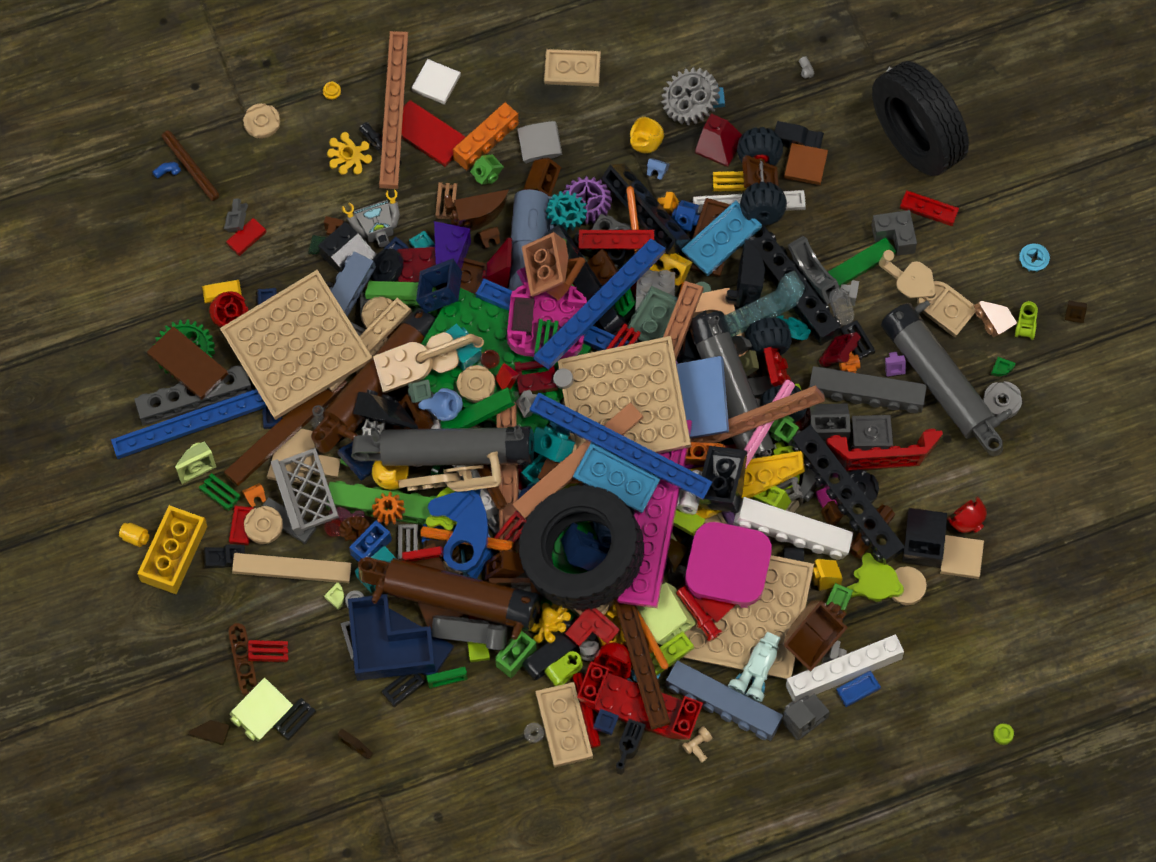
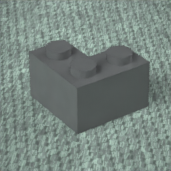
[871,210,917,256]
[783,694,830,741]

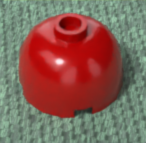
[209,291,248,328]
[947,496,987,533]
[594,643,633,679]

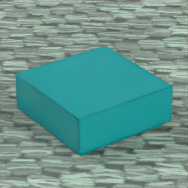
[409,230,435,248]

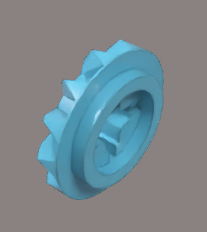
[1019,244,1050,272]

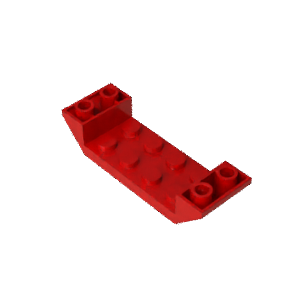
[825,429,943,471]
[577,662,703,740]

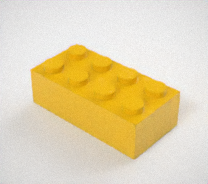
[137,505,207,594]

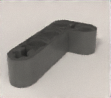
[432,615,508,650]

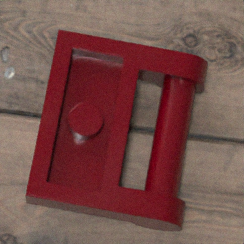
[819,332,861,367]
[514,361,558,396]

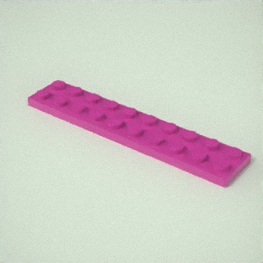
[618,420,692,608]

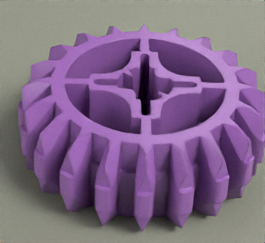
[563,175,612,225]

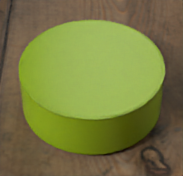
[993,724,1014,745]

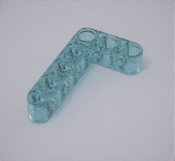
[724,271,805,337]

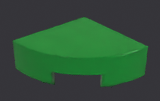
[991,357,1016,377]

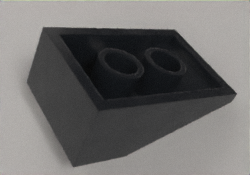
[318,222,377,283]
[353,389,418,429]
[696,446,747,513]

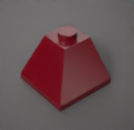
[695,114,742,167]
[482,238,512,289]

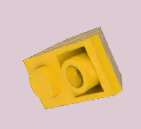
[811,559,842,591]

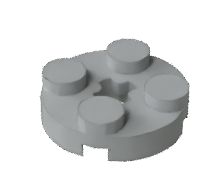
[983,381,1022,420]

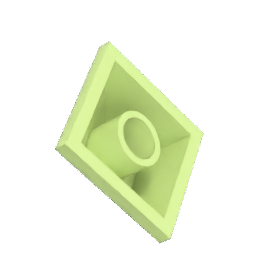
[175,441,216,484]

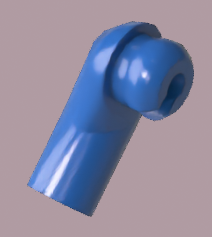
[152,162,181,179]

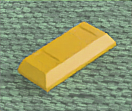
[202,280,242,303]

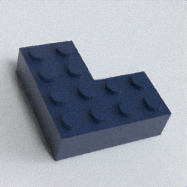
[348,594,436,681]

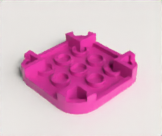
[507,282,587,359]
[686,522,772,608]

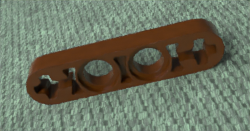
[229,623,258,697]

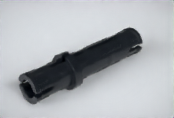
[359,122,402,165]

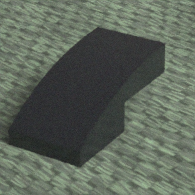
[203,545,245,568]

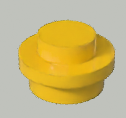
[323,82,341,100]

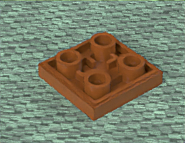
[784,143,828,185]

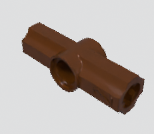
[849,504,895,559]

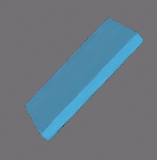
[682,200,762,276]
[573,442,661,514]

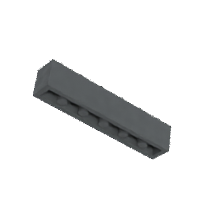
[809,366,927,413]

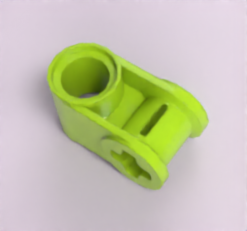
[1015,301,1038,340]
[544,651,583,686]

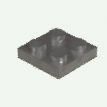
[852,415,893,451]

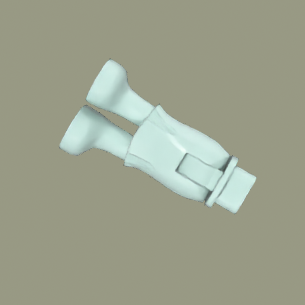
[728,632,781,702]

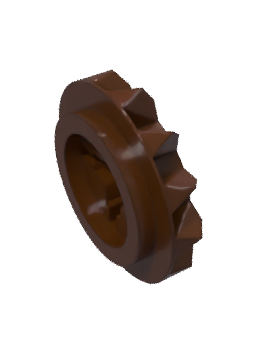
[339,516,370,543]

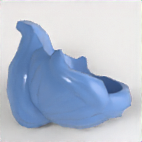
[418,388,463,421]

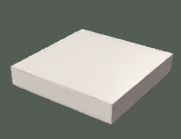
[412,59,461,104]

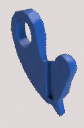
[428,489,488,573]

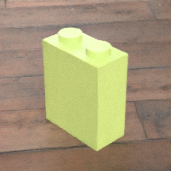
[636,583,696,645]
[230,678,293,742]

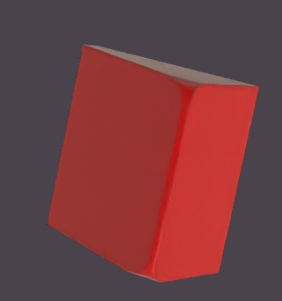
[495,363,519,390]

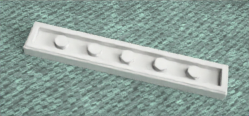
[693,190,806,215]

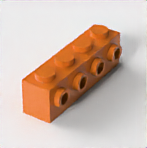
[453,103,519,171]

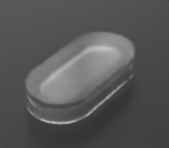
[829,288,854,325]

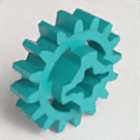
[546,191,587,231]

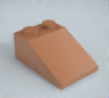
[522,232,569,297]

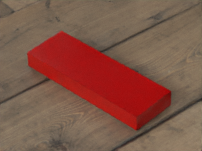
[900,190,959,227]

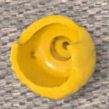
[630,117,664,154]
[372,461,409,490]

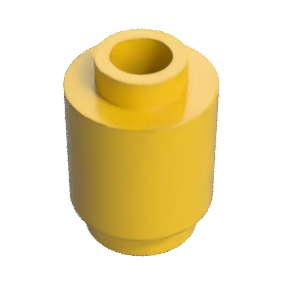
[119,523,149,547]

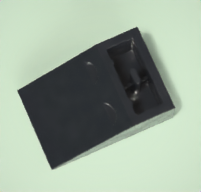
[902,508,947,568]

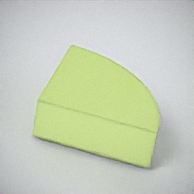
[324,582,344,610]

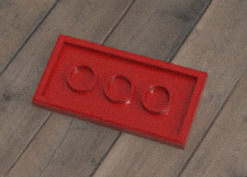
[401,100,466,167]

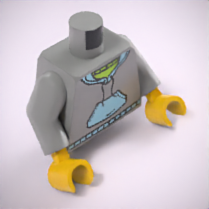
[342,189,400,247]

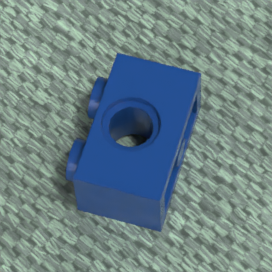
[349,520,392,562]

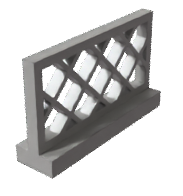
[271,448,339,536]

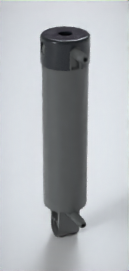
[881,300,1013,456]
[688,311,775,459]
[351,425,535,466]

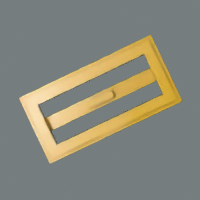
[713,171,746,191]

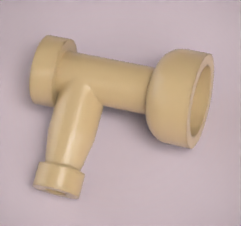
[682,726,713,763]

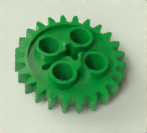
[153,319,215,377]

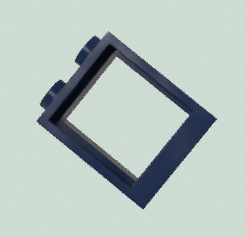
[416,259,462,313]

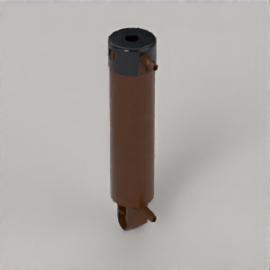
[311,308,436,453]
[358,557,540,640]

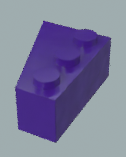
[434,221,471,283]

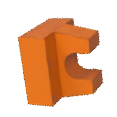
[242,483,266,507]

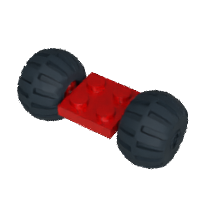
[745,317,807,423]

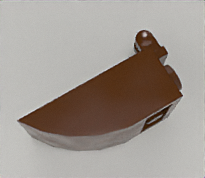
[444,189,509,231]
[783,601,848,672]

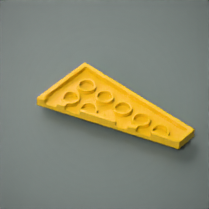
[689,451,805,519]

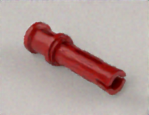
[676,586,723,642]

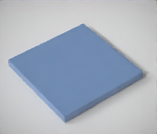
[677,356,729,439]

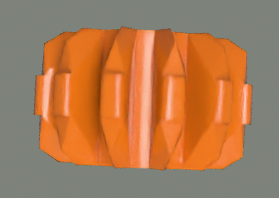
[372,492,405,526]

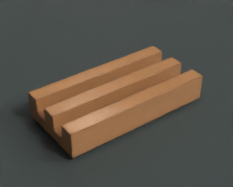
[435,183,457,219]

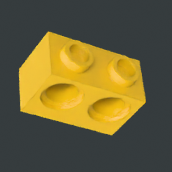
[650,252,693,286]

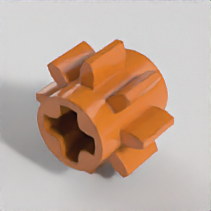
[839,352,860,373]

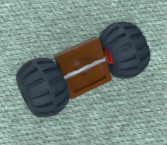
[737,127,787,226]

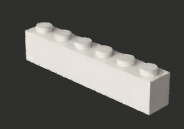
[733,497,853,560]
[786,634,904,702]

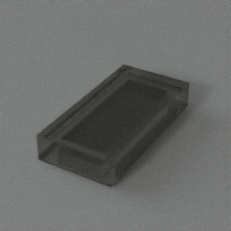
[512,297,534,335]

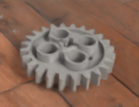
[661,67,720,125]

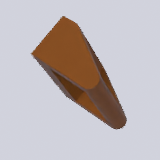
[545,257,586,301]

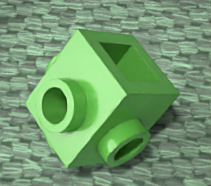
[470,154,504,184]
[769,416,799,443]

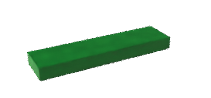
[828,237,896,287]
[441,387,515,429]

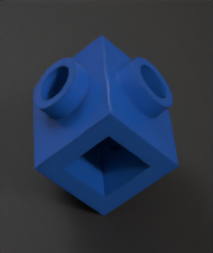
[672,200,700,231]

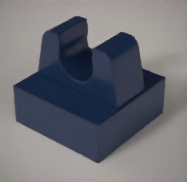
[593,709,619,736]

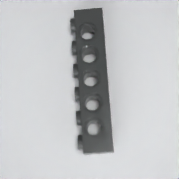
[134,366,252,426]

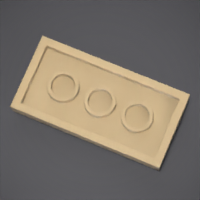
[536,682,593,768]

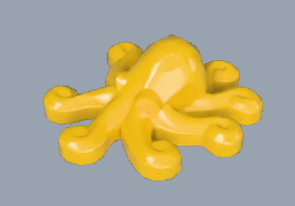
[327,132,372,175]
[531,602,571,643]

